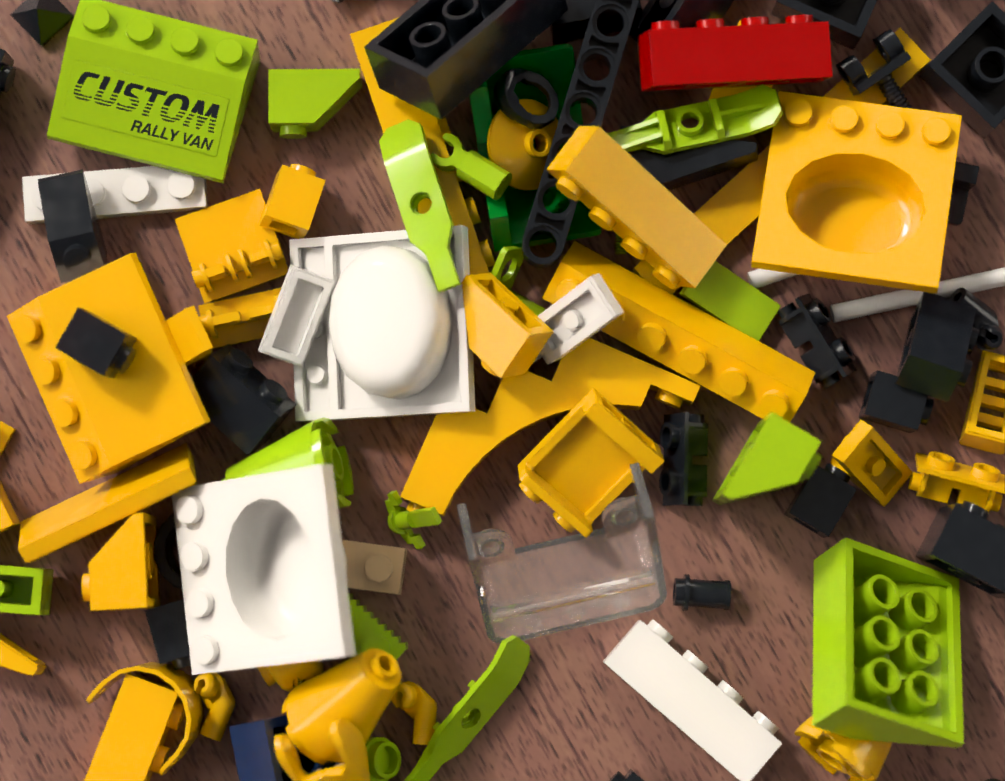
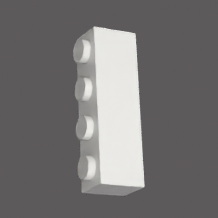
[603,619,782,781]

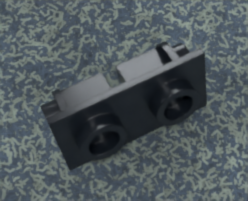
[778,293,856,389]
[659,412,708,506]

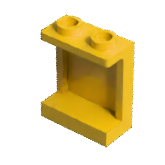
[517,387,664,538]

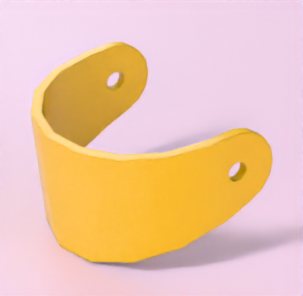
[86,662,204,776]

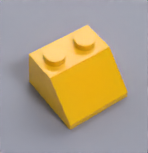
[81,513,160,611]

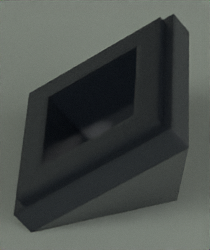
[10,0,74,47]

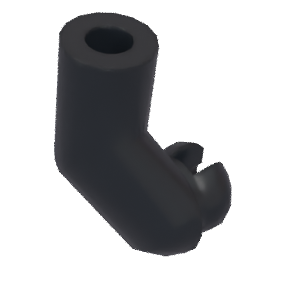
[949,287,1003,350]

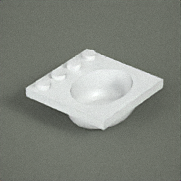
[289,225,475,422]
[172,464,356,675]

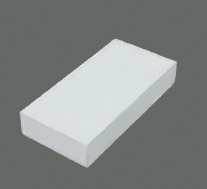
[258,264,336,368]

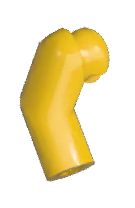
[193,672,235,742]
[391,681,437,745]

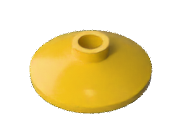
[487,99,561,191]

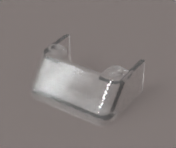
[457,463,667,644]

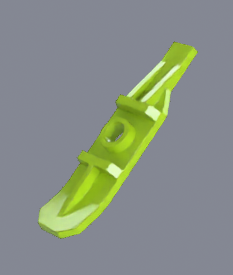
[607,84,783,155]
[379,119,461,293]
[404,635,530,781]

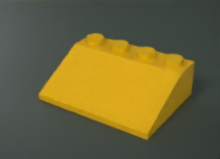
[7,252,210,484]

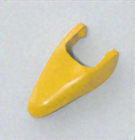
[274,718,371,781]

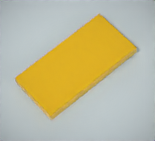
[18,443,197,563]

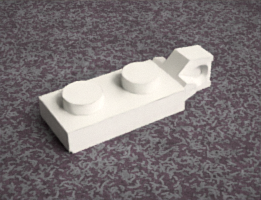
[532,273,624,365]

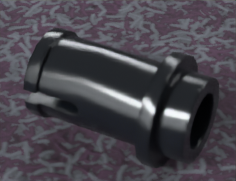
[673,574,731,611]

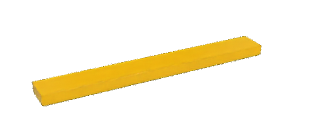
[633,27,931,294]

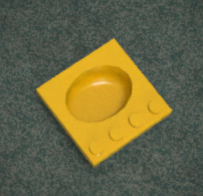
[751,91,962,294]

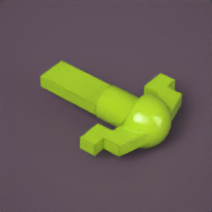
[385,490,442,549]

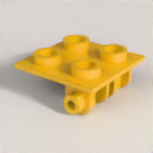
[175,189,289,304]

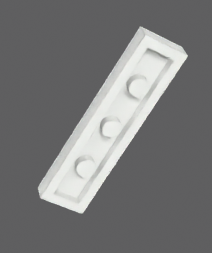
[22,166,208,224]

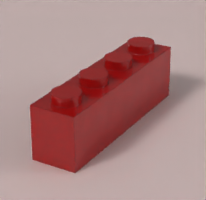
[638,14,833,92]

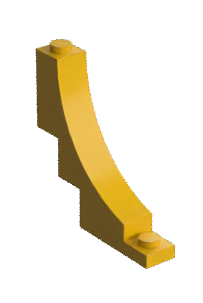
[400,338,701,517]

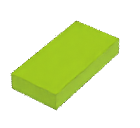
[679,261,781,341]

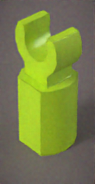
[431,133,512,201]

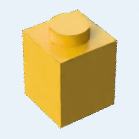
[259,164,326,239]

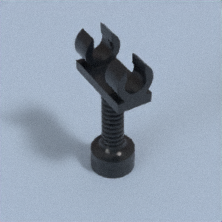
[836,29,914,109]

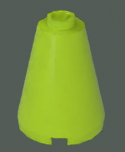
[221,417,354,509]

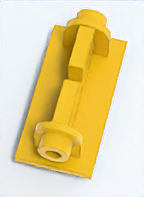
[198,287,282,349]
[908,451,1005,512]

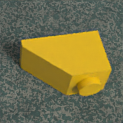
[461,273,554,378]

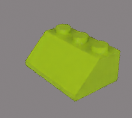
[712,412,822,505]

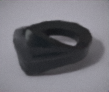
[494,68,559,129]

